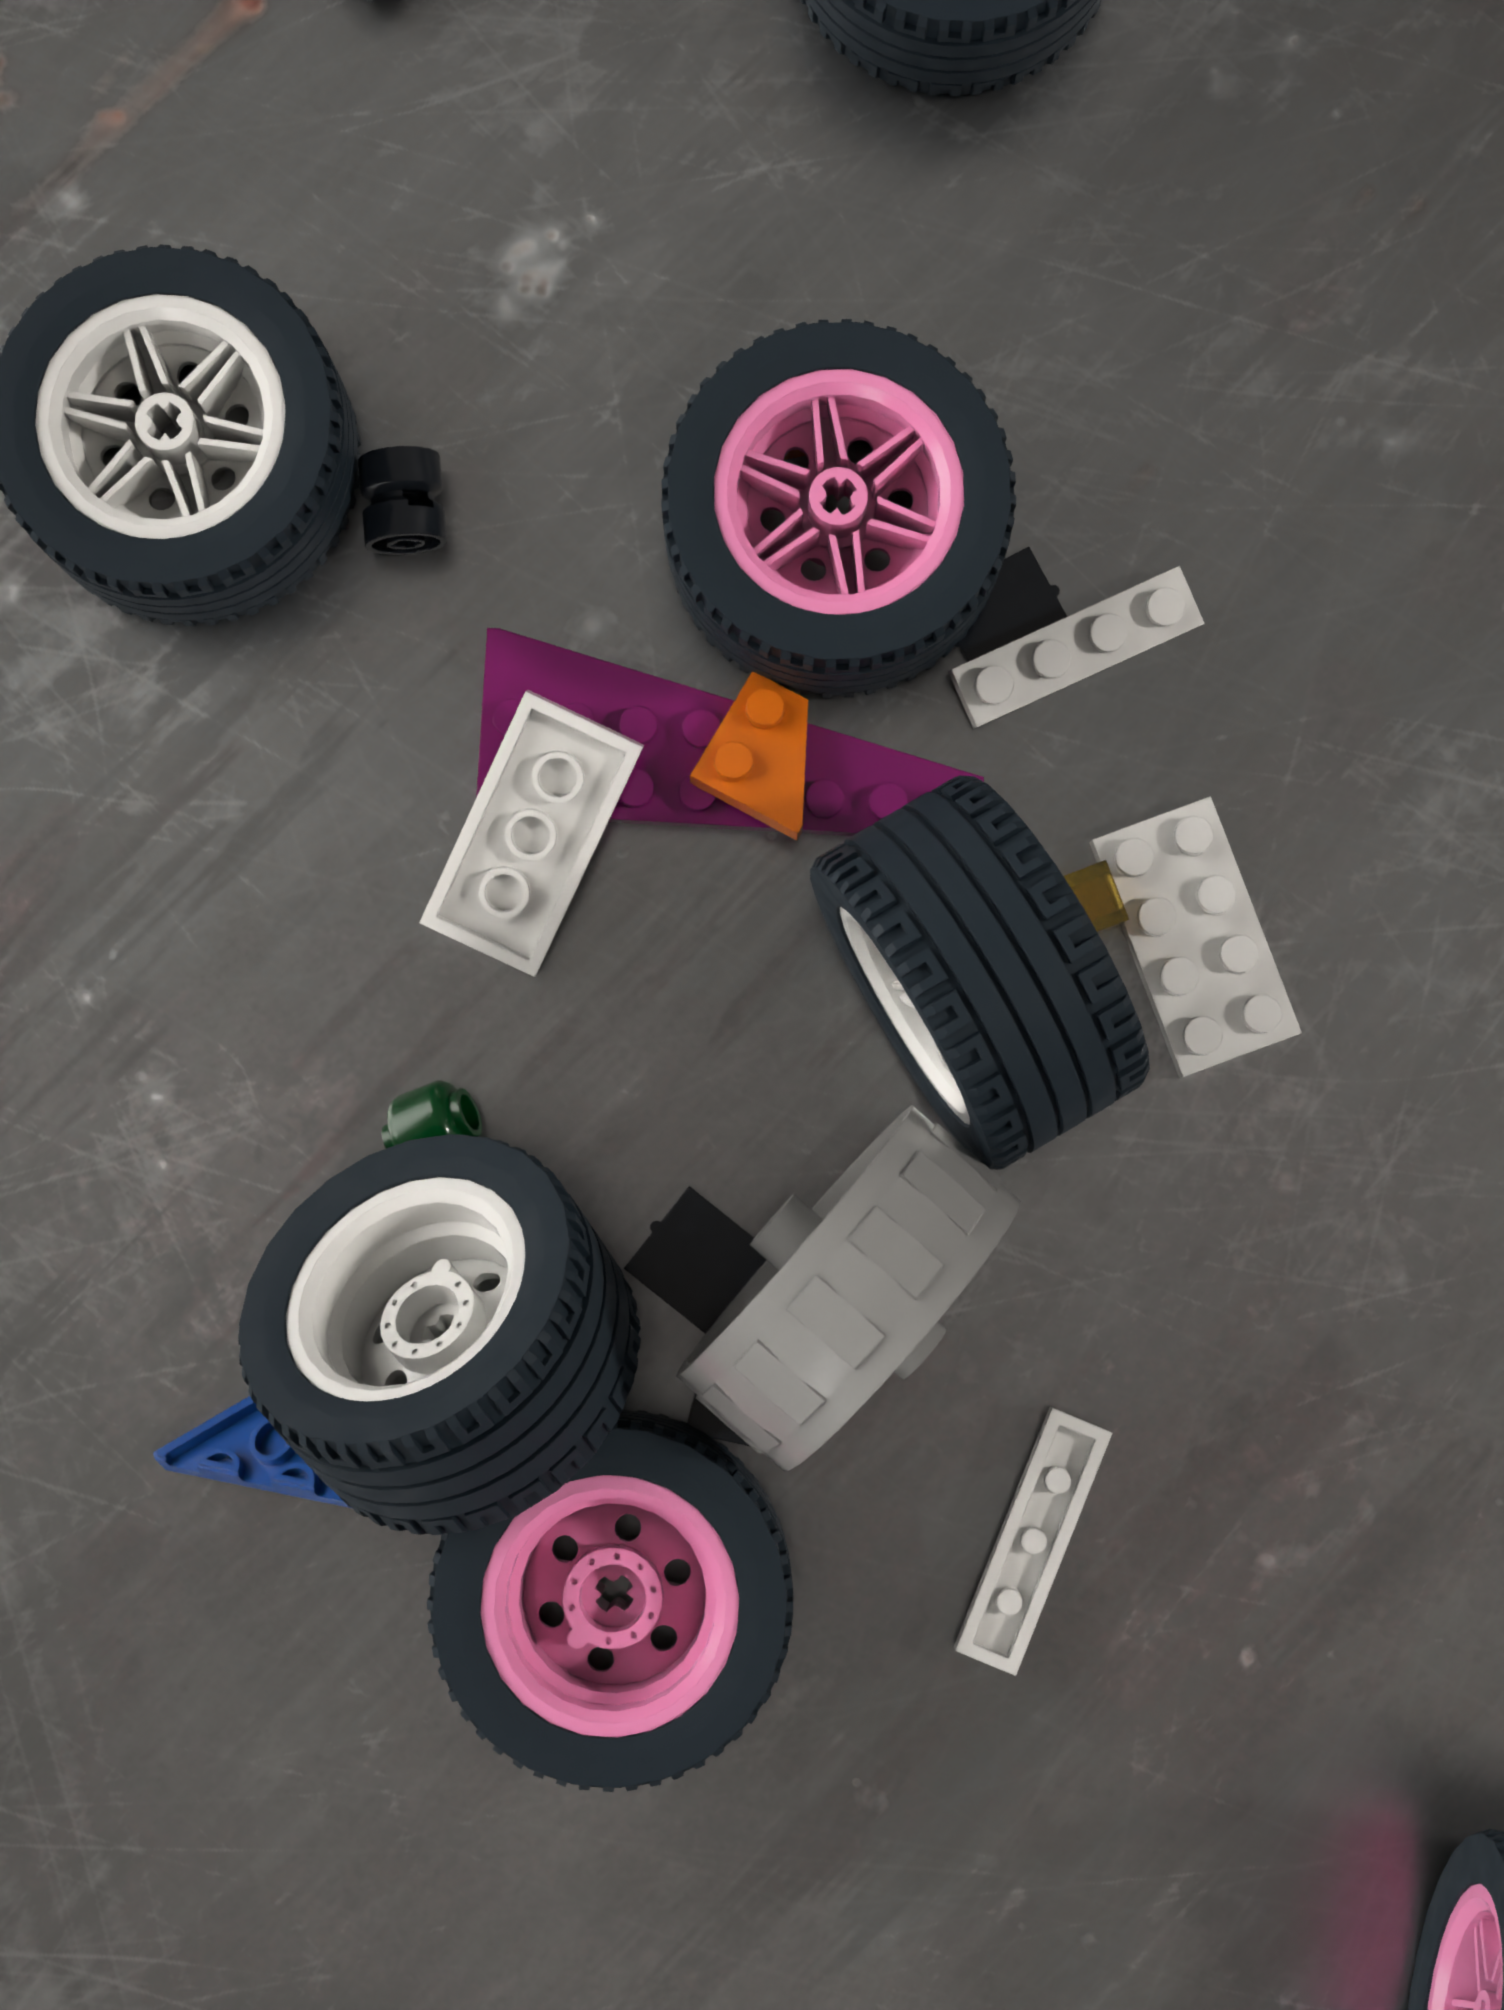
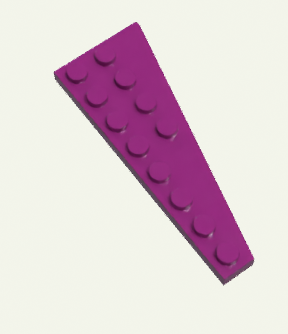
[476,628,984,836]

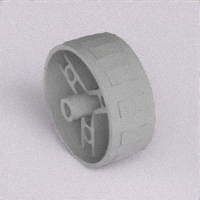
[676,1105,1021,1471]

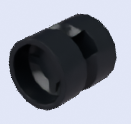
[358,446,447,555]

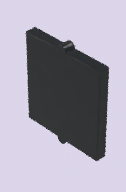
[953,546,1067,662]
[624,1186,766,1334]

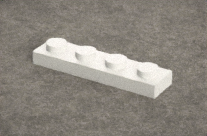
[948,566,1205,729]
[954,1406,1112,1676]

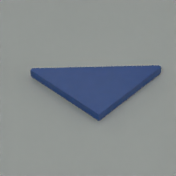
[153,1396,353,1509]

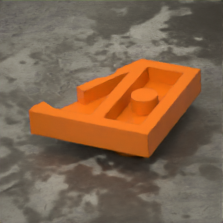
[690,671,808,841]

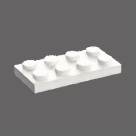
[419,690,644,977]
[1089,796,1302,1078]

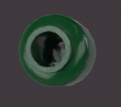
[381,1080,482,1149]

